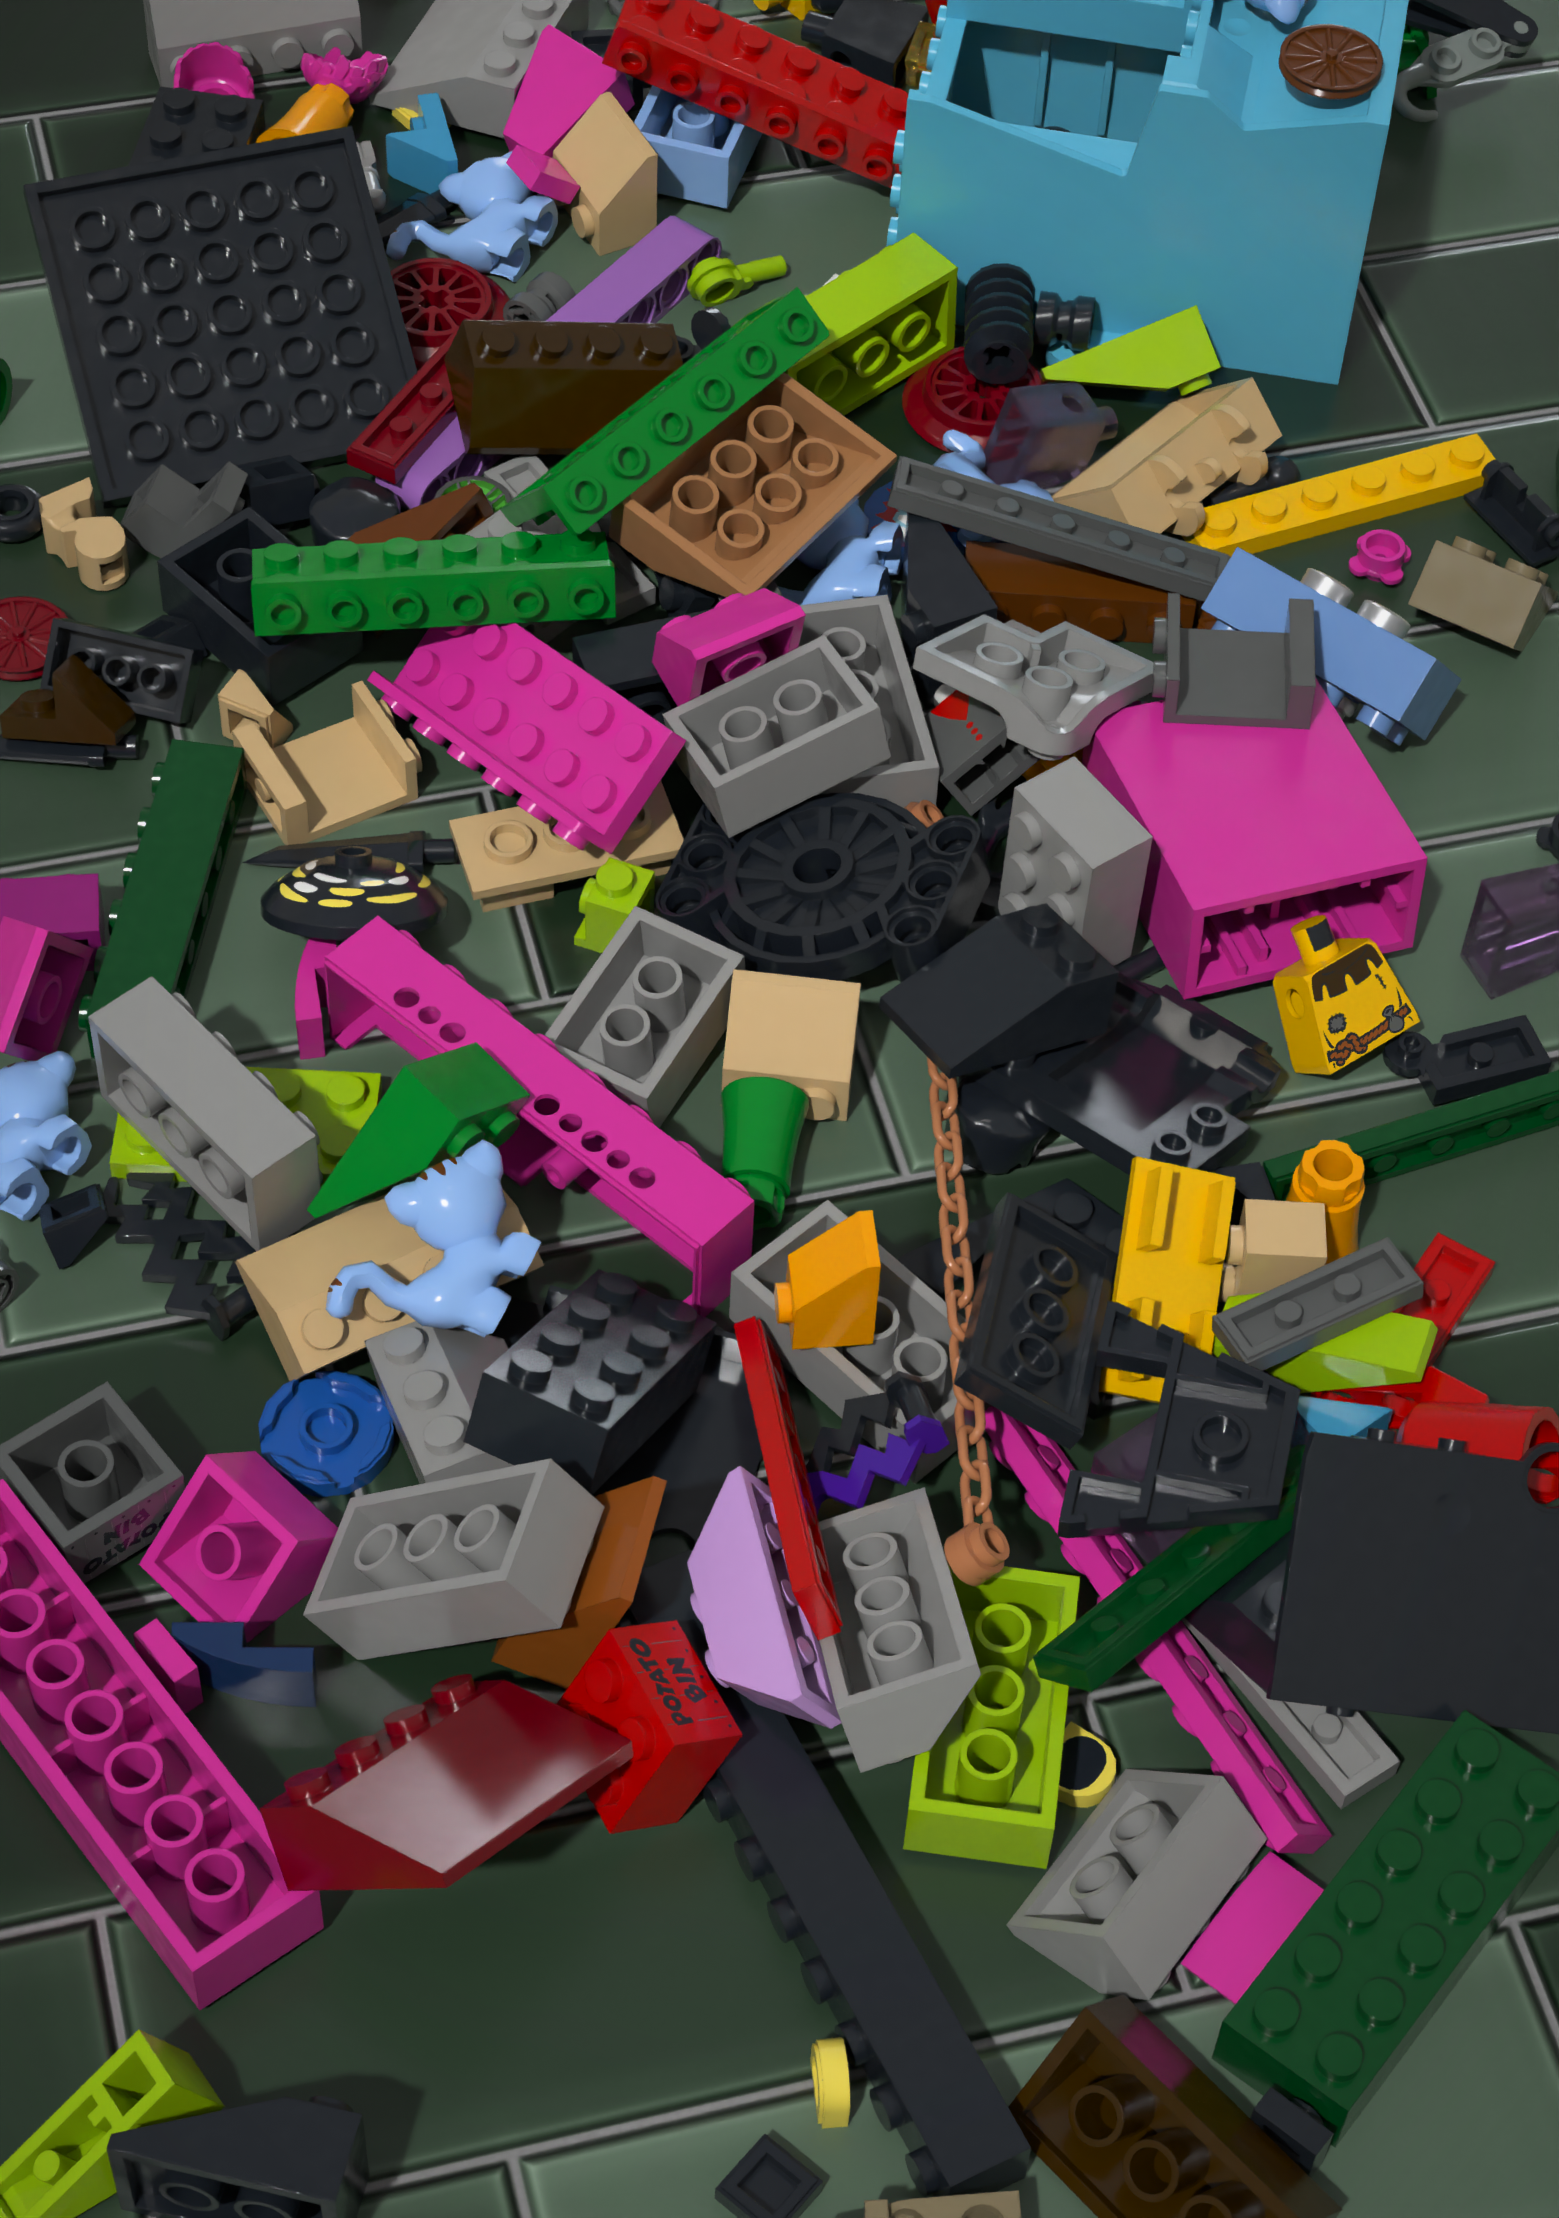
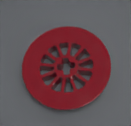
[391,258,510,369]
[902,346,1061,459]

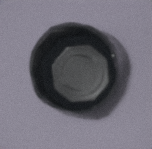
[309,477,400,546]
[944,1076,1051,1174]

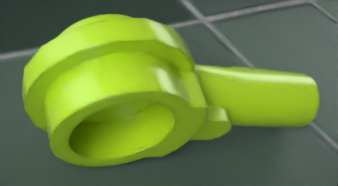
[687,255,787,307]

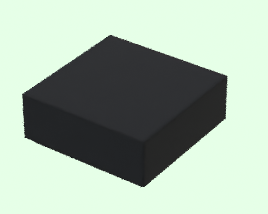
[715,2134,823,2218]

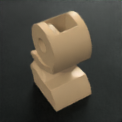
[38,477,130,591]

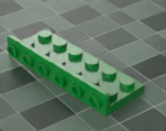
[500,287,829,536]
[251,530,616,637]

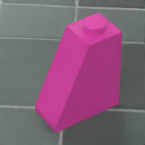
[503,24,635,158]

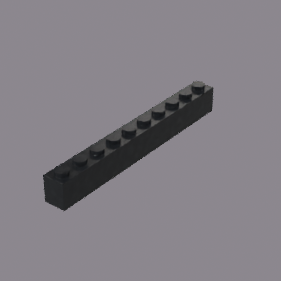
[615,1550,1031,2197]

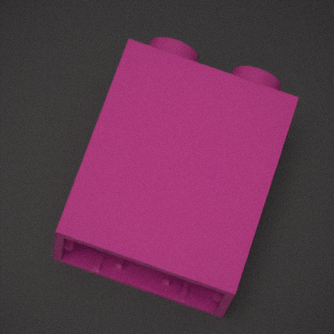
[1082,677,1428,1000]

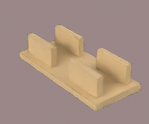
[449,780,684,912]

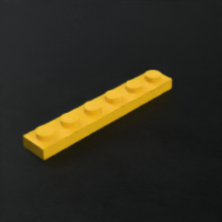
[1182,433,1496,556]

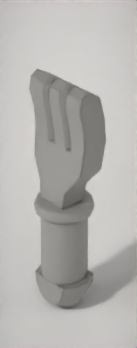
[356,140,387,213]

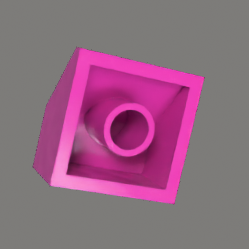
[652,588,806,707]
[0,916,94,1061]
[139,1451,338,1643]

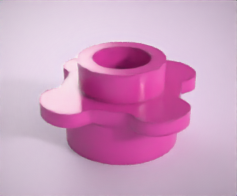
[1348,529,1412,585]

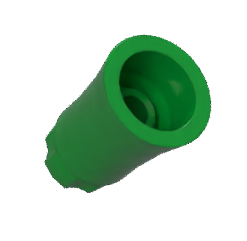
[721,1077,810,1230]

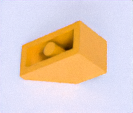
[774,1210,881,1350]

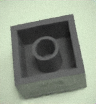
[0,1381,185,1584]

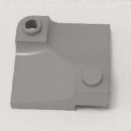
[913,614,1154,761]

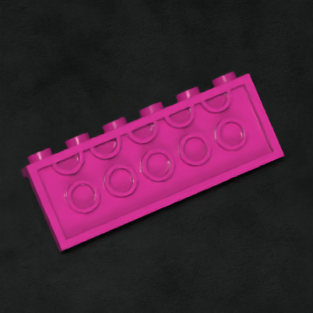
[367,623,686,854]

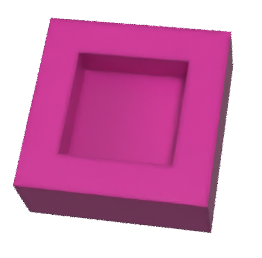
[506,145,580,204]
[133,1618,203,1714]

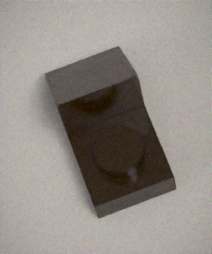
[0,655,136,745]

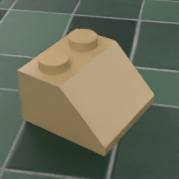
[552,92,658,256]
[722,969,861,1121]

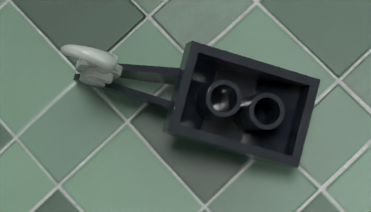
[1393,0,1538,122]

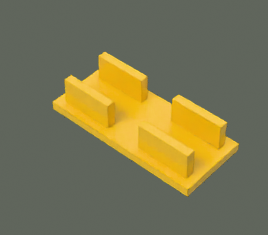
[1099,1157,1236,1404]

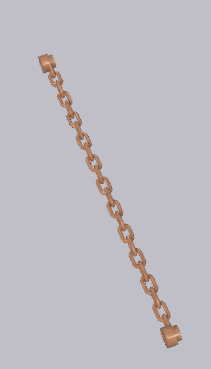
[904,800,1010,1586]

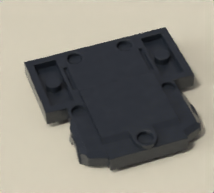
[967,974,1281,1175]

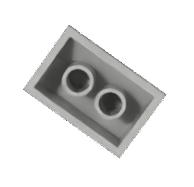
[364,1321,514,1484]
[1007,1769,1267,2000]

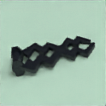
[103,1173,256,1341]

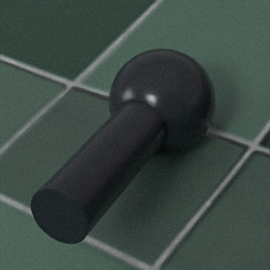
[1202,456,1300,507]

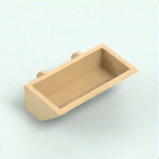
[1051,377,1282,537]

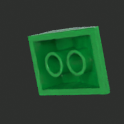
[306,1042,530,1219]

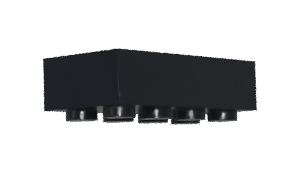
[40,618,205,723]

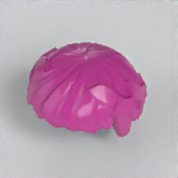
[173,42,255,99]
[300,47,388,104]

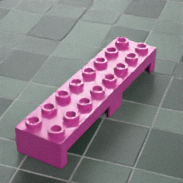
[324,916,755,1317]

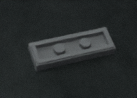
[1212,1237,1424,1371]

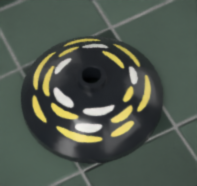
[260,846,448,940]

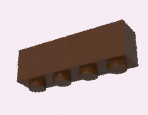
[965,541,1196,643]

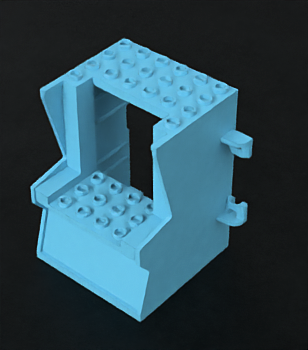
[886,0,1409,385]

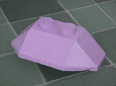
[687,1466,841,1729]

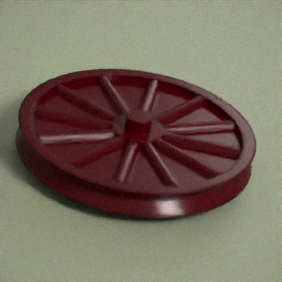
[0,596,68,681]

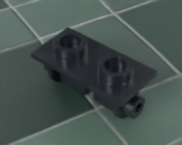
[1463,460,1559,567]

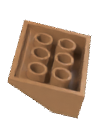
[609,372,897,597]

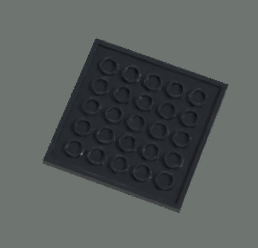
[23,126,417,509]

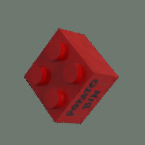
[557,1620,743,1834]

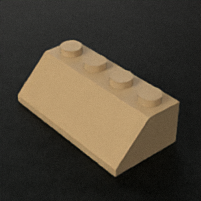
[235,1190,544,1381]

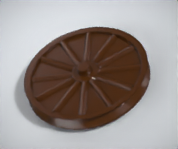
[1278,24,1383,99]

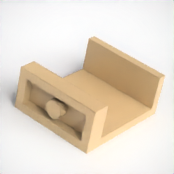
[232,681,423,845]

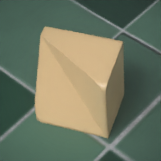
[218,669,293,748]

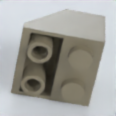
[1408,536,1559,652]

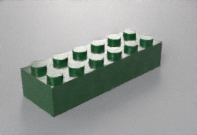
[1211,1709,1559,2148]

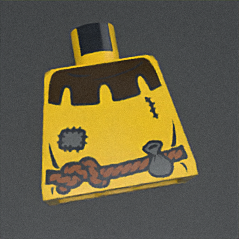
[1272,915,1420,1075]

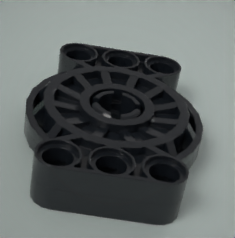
[655,793,992,982]

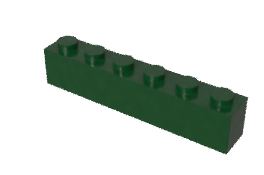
[78,739,248,1059]

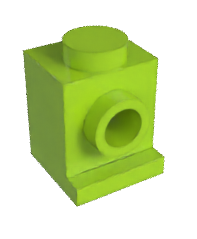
[574,857,655,953]

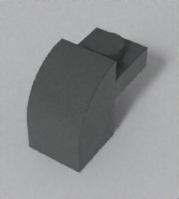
[120,461,248,558]

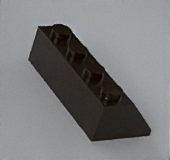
[444,320,683,455]
[1008,1994,1343,2218]

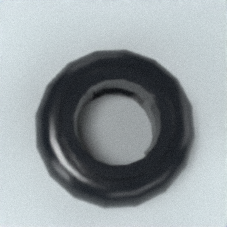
[0,484,42,543]

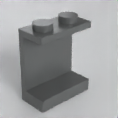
[1152,593,1316,729]

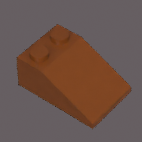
[491,1476,667,1690]

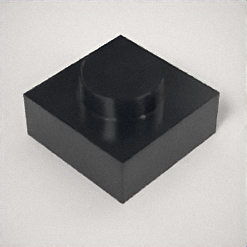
[1250,2087,1334,2178]

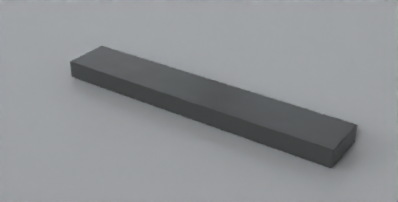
[887,456,1231,602]

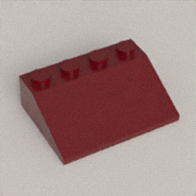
[259,1674,633,1891]

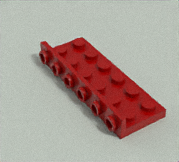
[602,0,908,188]

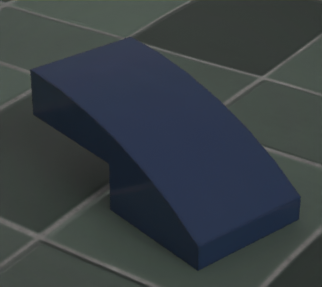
[171,1622,318,1707]

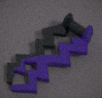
[763,1371,950,1515]

